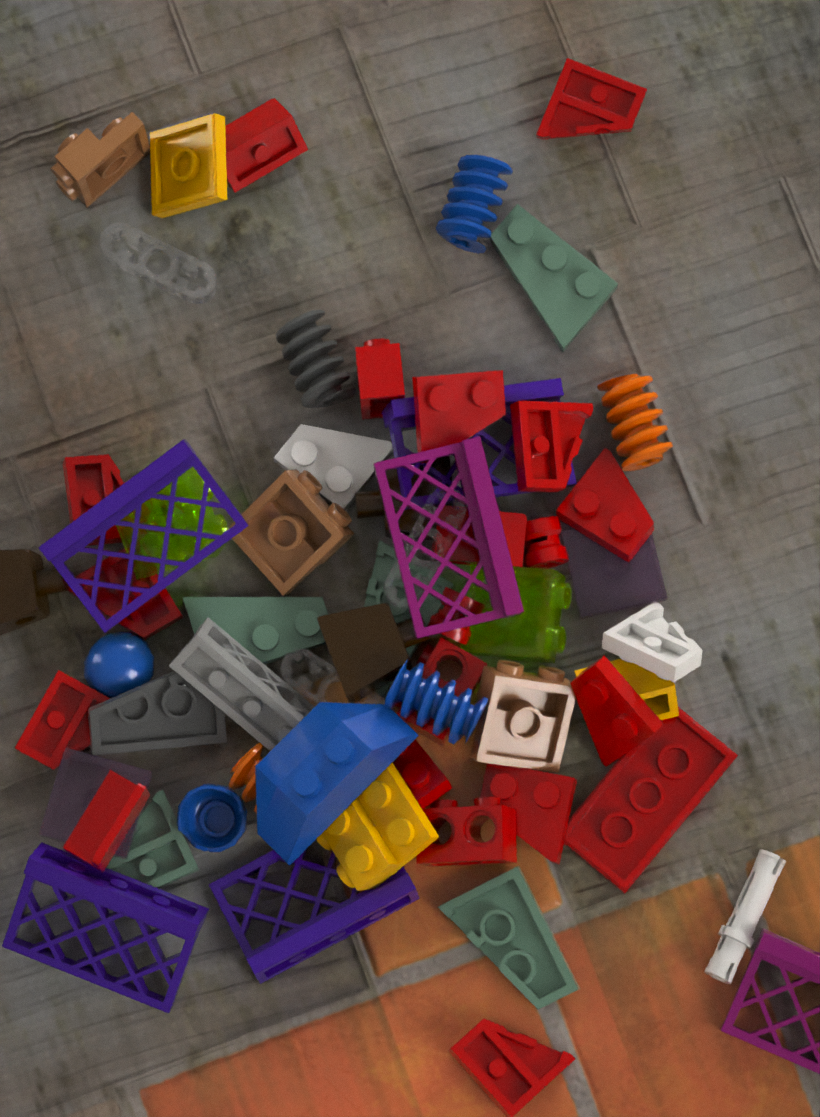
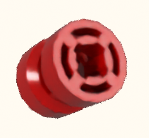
[523,516,569,571]
[426,587,485,645]

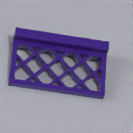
[382,378,577,510]
[38,439,249,633]
[208,840,420,984]
[2,842,209,1013]

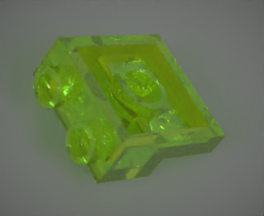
[116,467,228,580]
[460,565,572,664]

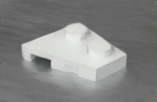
[274,424,393,511]
[602,602,703,682]

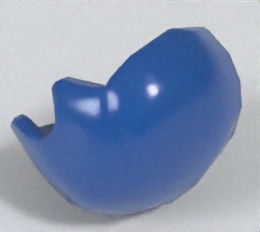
[84,632,154,699]
[177,783,247,852]

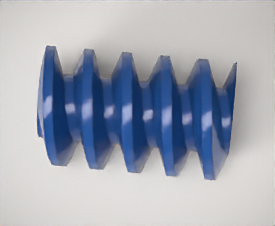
[436,155,513,254]
[384,659,488,745]

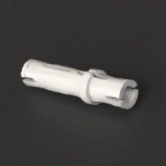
[704,849,786,984]

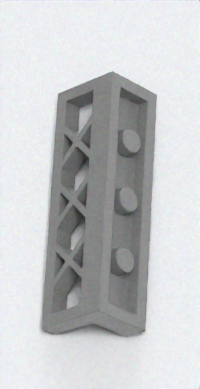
[169,617,314,751]

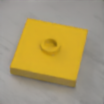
[150,113,227,218]

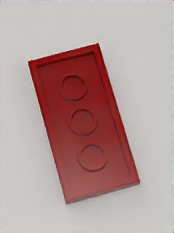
[564,707,738,894]

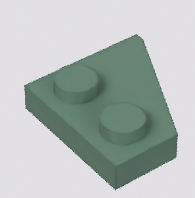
[106,790,199,889]

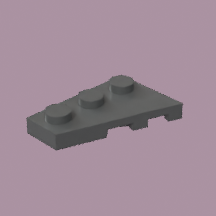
[88,671,227,756]

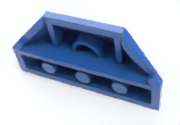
[255,702,419,866]

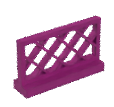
[373,436,524,639]
[720,928,820,1074]

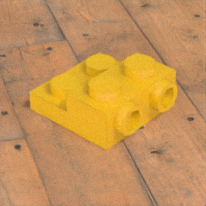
[316,762,439,891]

